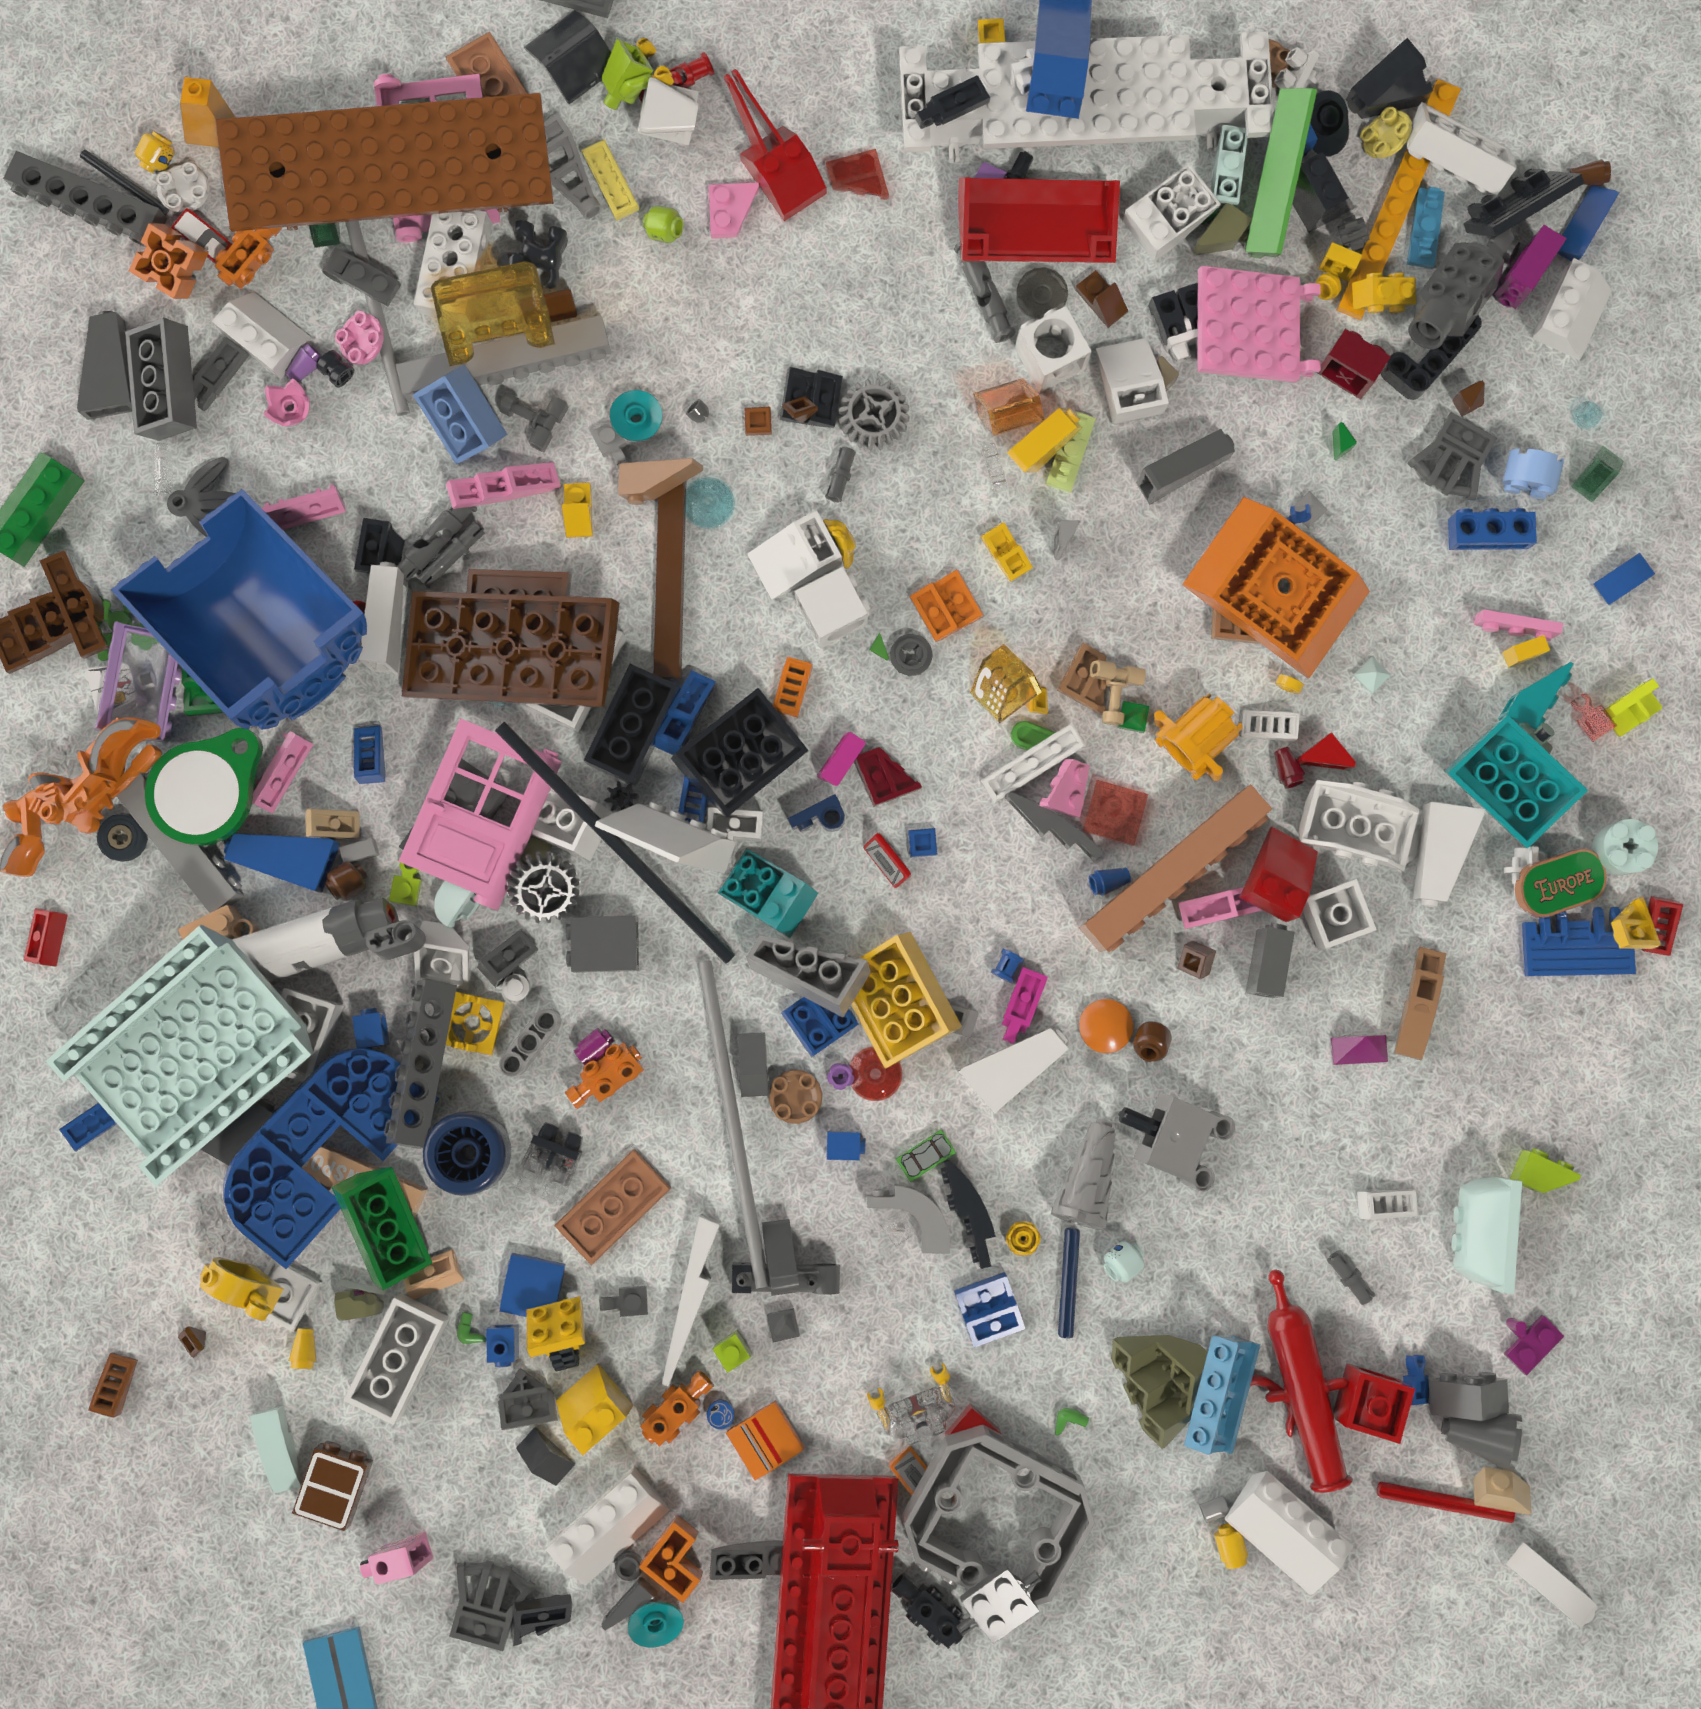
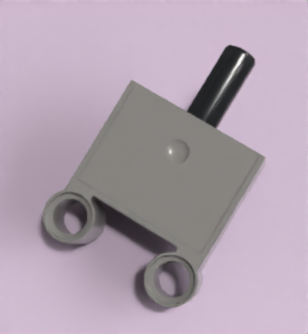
[1118,1092,1235,1192]

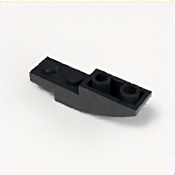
[940,1160,996,1269]

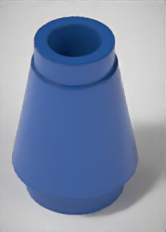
[1089,867,1131,896]

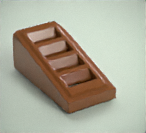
[88,1353,138,1418]

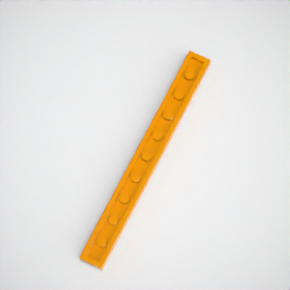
[1336,79,1461,320]

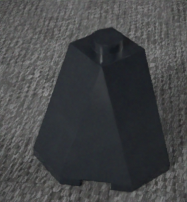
[1346,38,1433,119]

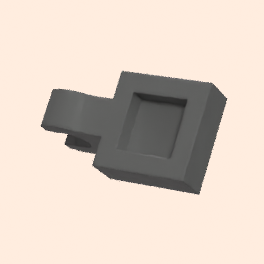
[599,1286,648,1317]

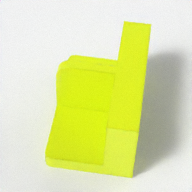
[1600,678,1662,737]

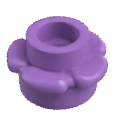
[827,1063,854,1090]

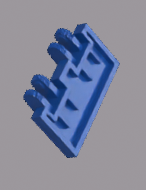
[1522,907,1636,977]

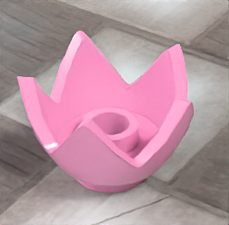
[263,379,310,427]

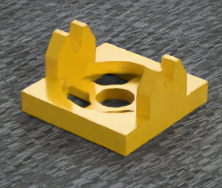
[446,991,506,1055]

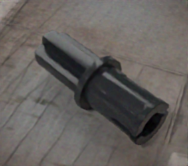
[1006,151,1033,179]

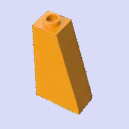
[180,77,236,147]

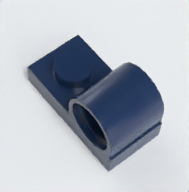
[787,794,845,832]

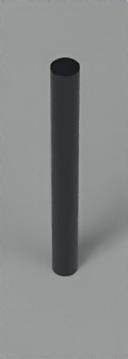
[80,149,170,216]

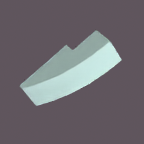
[250,1406,302,1493]

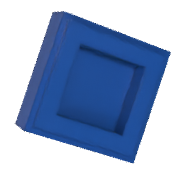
[908,828,938,858]

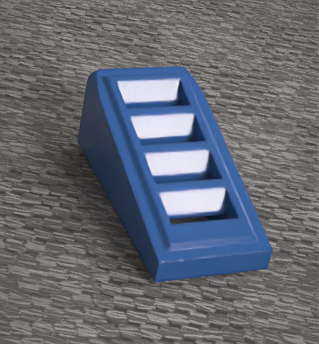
[354,725,385,784]
[678,776,709,823]

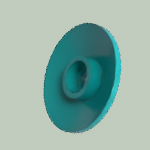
[610,390,663,441]
[628,1602,684,1648]

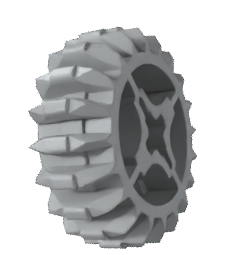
[839,378,910,451]

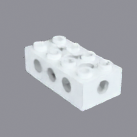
[414,210,493,324]

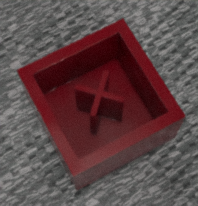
[1316,328,1391,400]

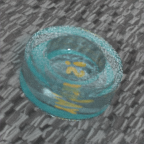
[1573,401,1602,429]

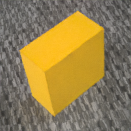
[1318,242,1362,282]
[1502,635,1550,668]

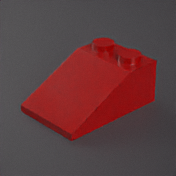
[1239,827,1318,922]

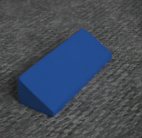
[1557,185,1620,261]

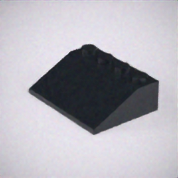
[671,688,809,818]

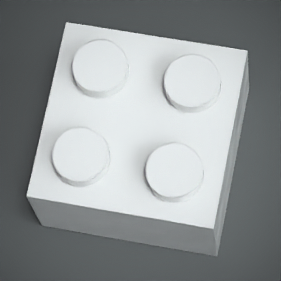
[1303,879,1377,950]

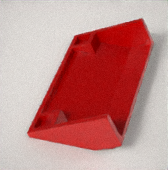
[958,177,1120,263]

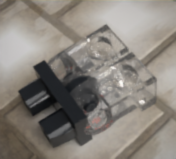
[511,1122,583,1205]

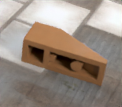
[618,458,703,505]

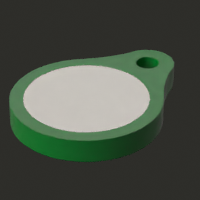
[145,728,263,846]

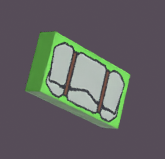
[896,1129,956,1182]

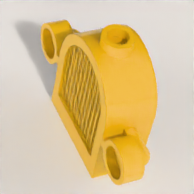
[200,1257,284,1321]

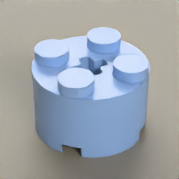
[1502,449,1564,499]

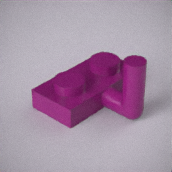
[1504,1315,1564,1376]

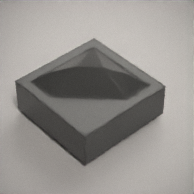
[767,1308,800,1343]

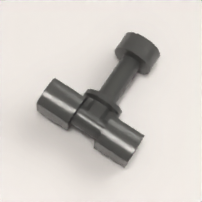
[499,393,569,452]

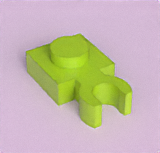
[389,862,422,906]

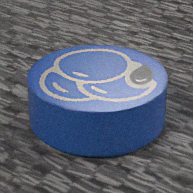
[707,1399,735,1429]

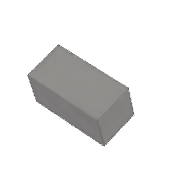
[339,838,380,864]

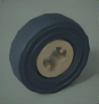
[96,813,148,862]

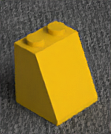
[556,1364,634,1456]

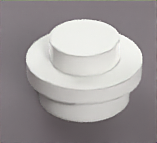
[502,974,530,1001]

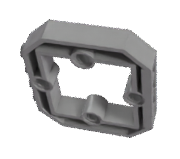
[902,1425,1095,1605]

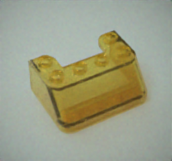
[431,262,555,366]

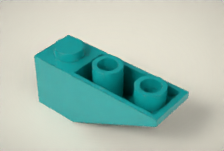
[1498,662,1574,730]

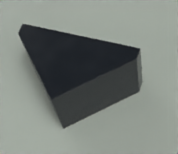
[516,1426,575,1486]

